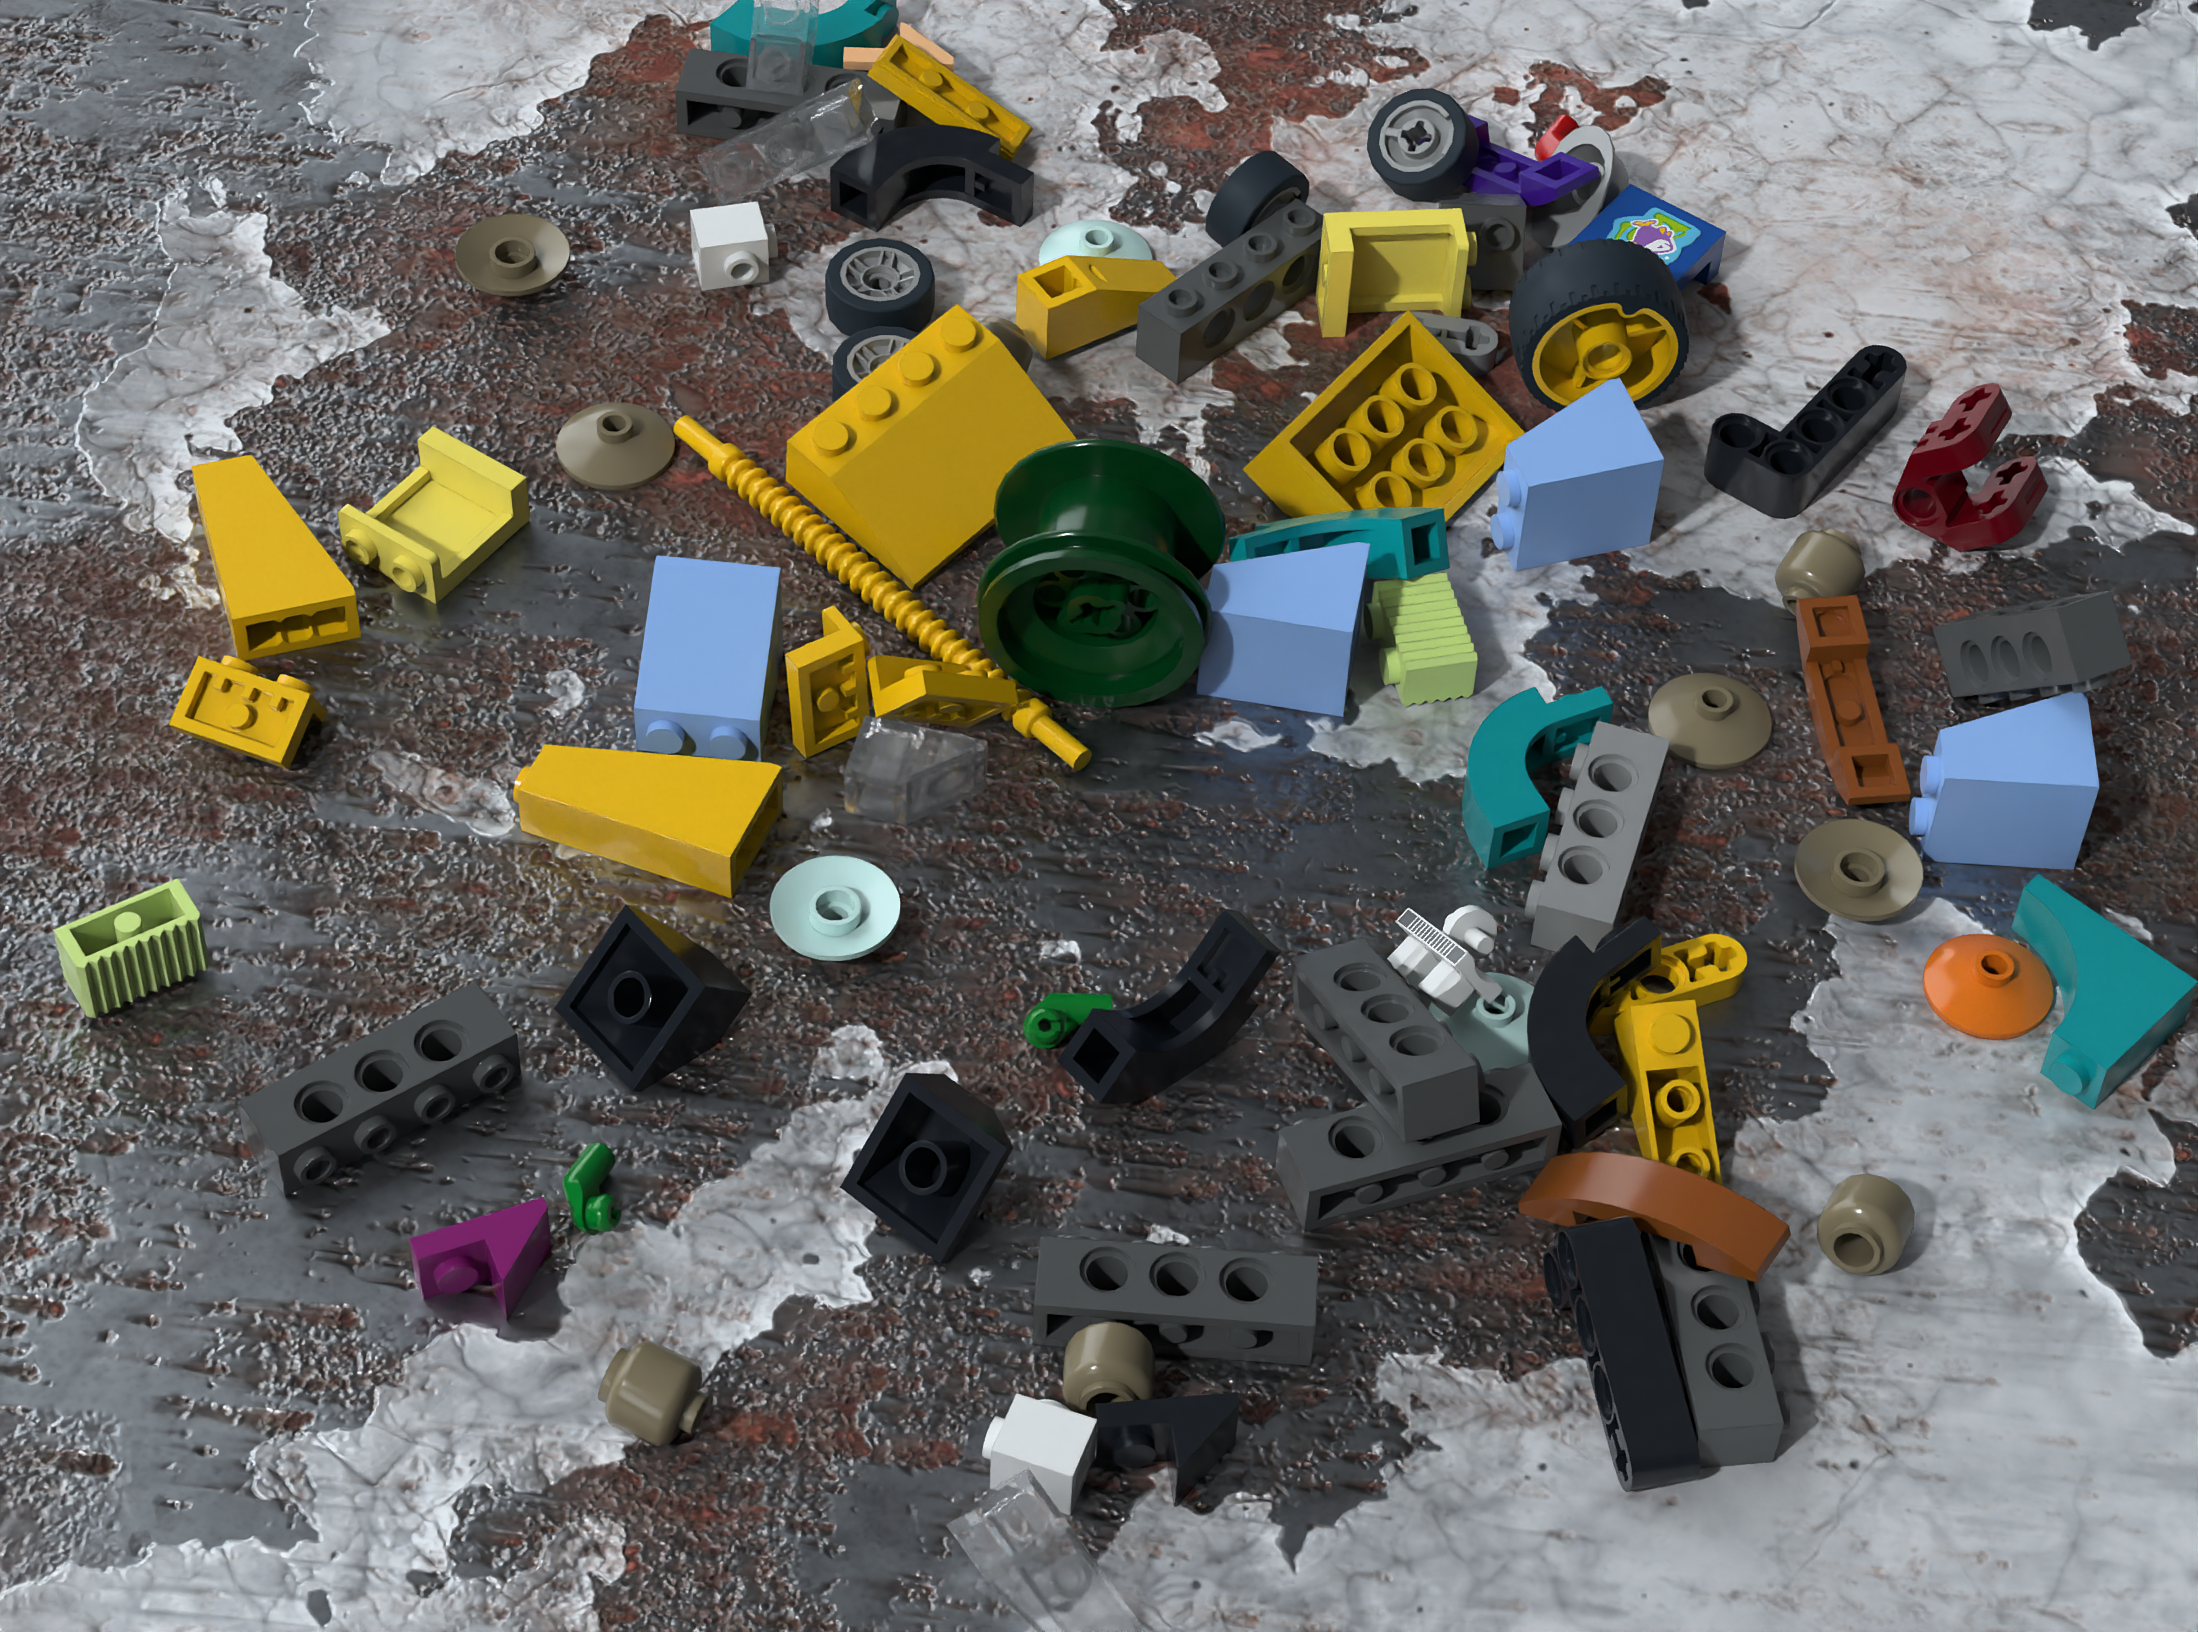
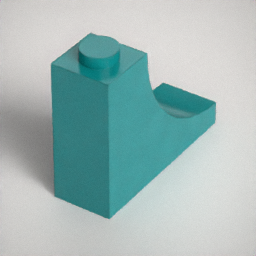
[2011,874,2198,1110]

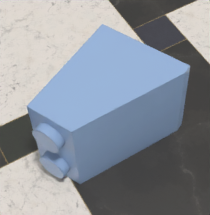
[1490,378,1665,571]
[1196,542,1370,717]
[634,555,783,762]
[1909,691,2099,870]

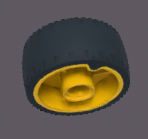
[1509,238,1689,412]

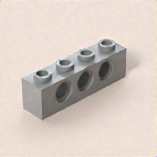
[1524,721,1671,952]

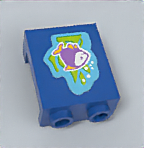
[1569,184,1726,291]

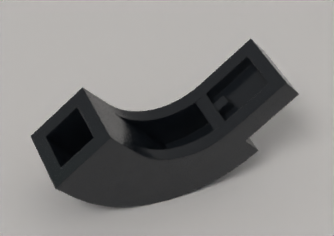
[830,125,1034,232]
[1057,909,1281,1104]
[1527,915,1662,1151]

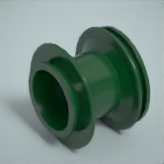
[976,439,1227,708]

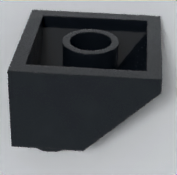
[554,904,753,1092]
[840,1073,1014,1264]

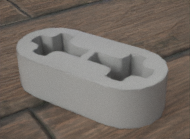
[1390,311,1498,377]

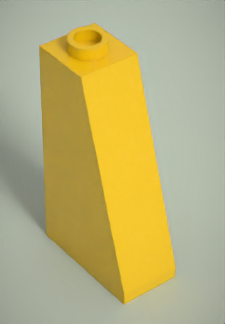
[191,454,361,661]
[513,744,783,899]

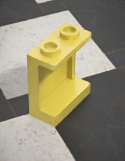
[1316,208,1477,338]
[338,426,530,604]

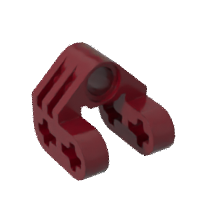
[1892,383,2049,552]

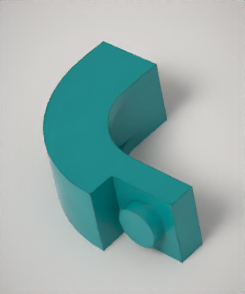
[710,0,899,69]
[1228,507,1450,580]
[1461,686,1614,870]

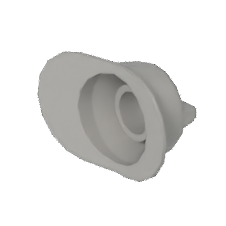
[1532,125,1628,249]

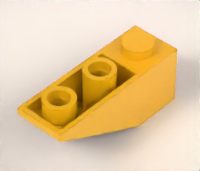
[1016,255,1177,360]
[1613,999,1723,1186]

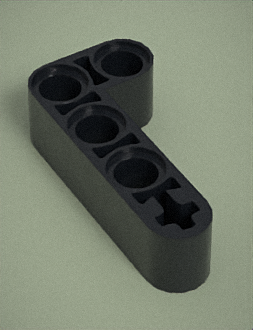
[1704,345,1907,519]
[1543,1215,1700,1492]

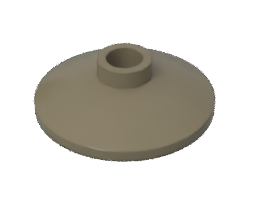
[454,214,570,296]
[556,402,675,491]
[1648,673,1772,770]
[1794,818,1924,922]

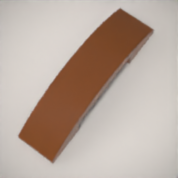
[1795,595,1911,805]
[1517,1152,1791,1283]

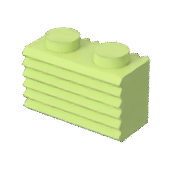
[1363,572,1478,707]
[53,878,210,1018]

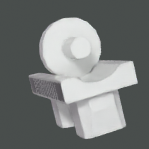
[1387,905,1503,1017]

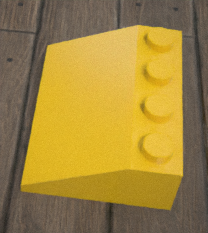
[786,304,1077,591]
[1242,310,1525,523]

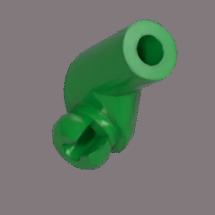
[1023,992,1112,1049]
[562,1142,621,1235]

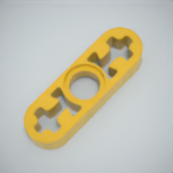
[1588,934,1747,1036]

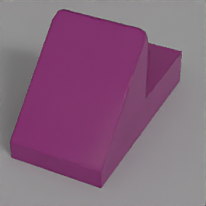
[409,1197,552,1320]

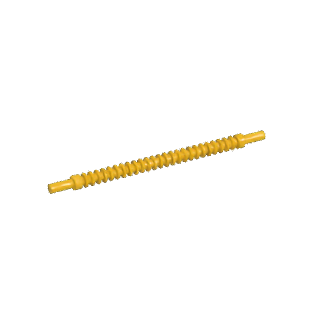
[673,415,1092,771]

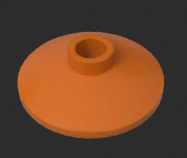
[1922,934,2054,1040]

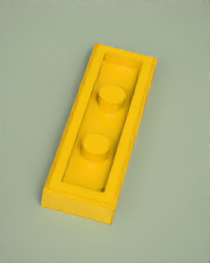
[867,33,1033,161]

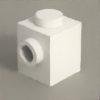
[690,201,778,291]
[982,1393,1097,1515]

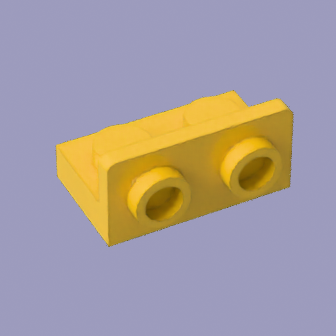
[785,605,873,759]
[867,654,1019,727]
[169,655,328,770]

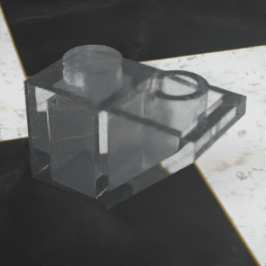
[745,0,820,96]
[844,715,988,825]

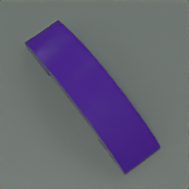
[1417,114,1599,207]

